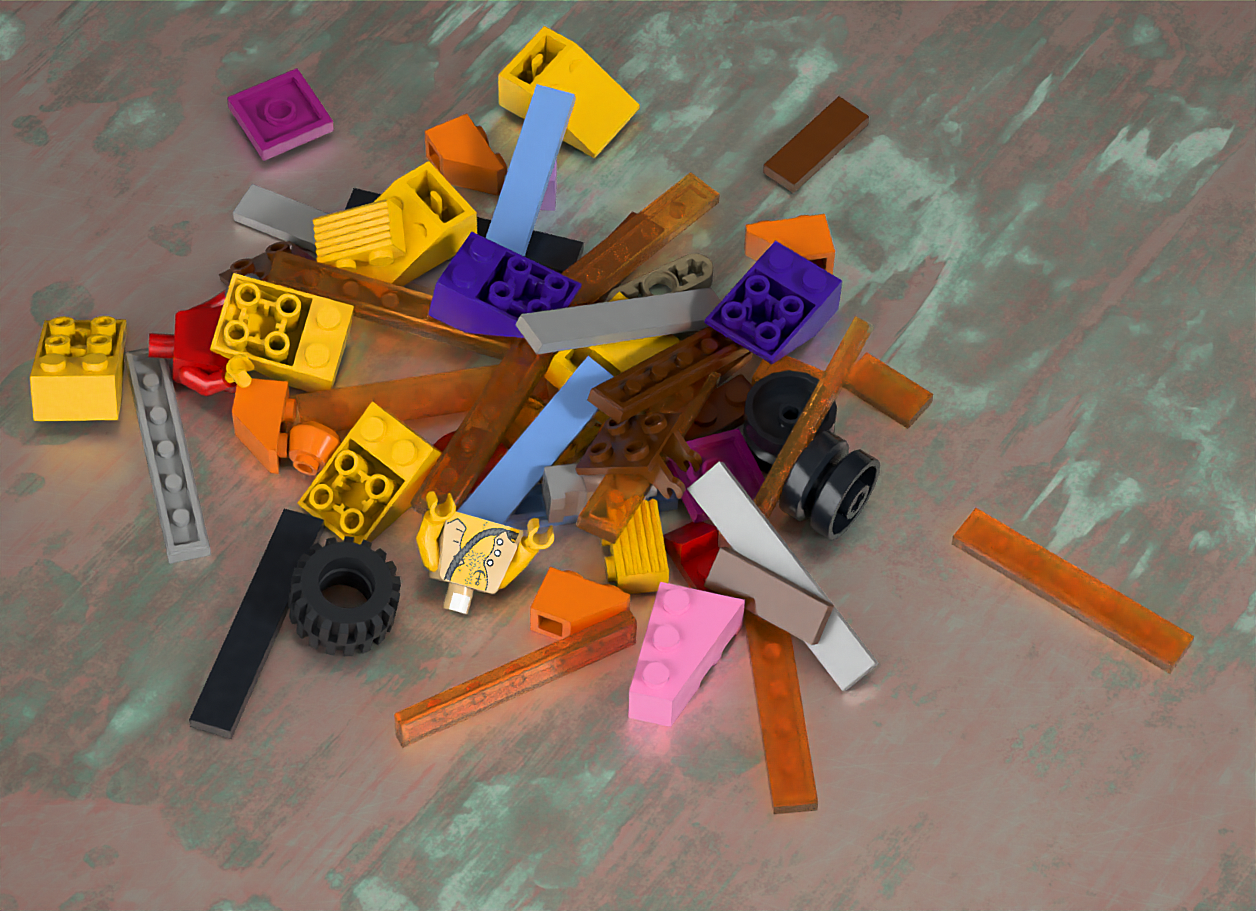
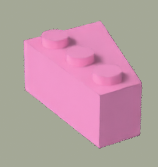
[628,582,745,727]

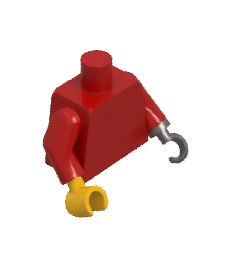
[148,273,260,397]

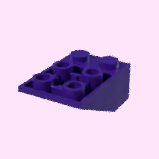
[428,232,582,338]
[704,240,842,364]

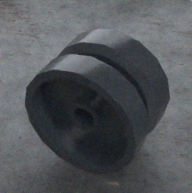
[743,370,837,479]
[779,430,881,541]

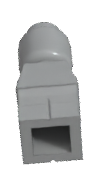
[541,463,657,523]

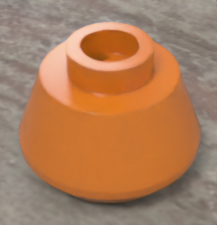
[289,421,342,475]

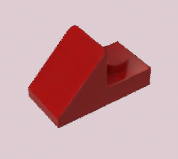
[663,522,719,594]

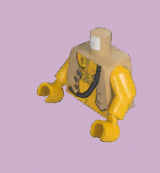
[416,491,554,614]

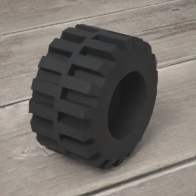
[288,536,401,657]

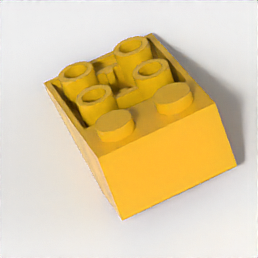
[498,26,640,158]
[354,161,477,301]
[210,273,354,397]
[544,292,680,424]
[30,316,127,421]
[297,402,451,544]

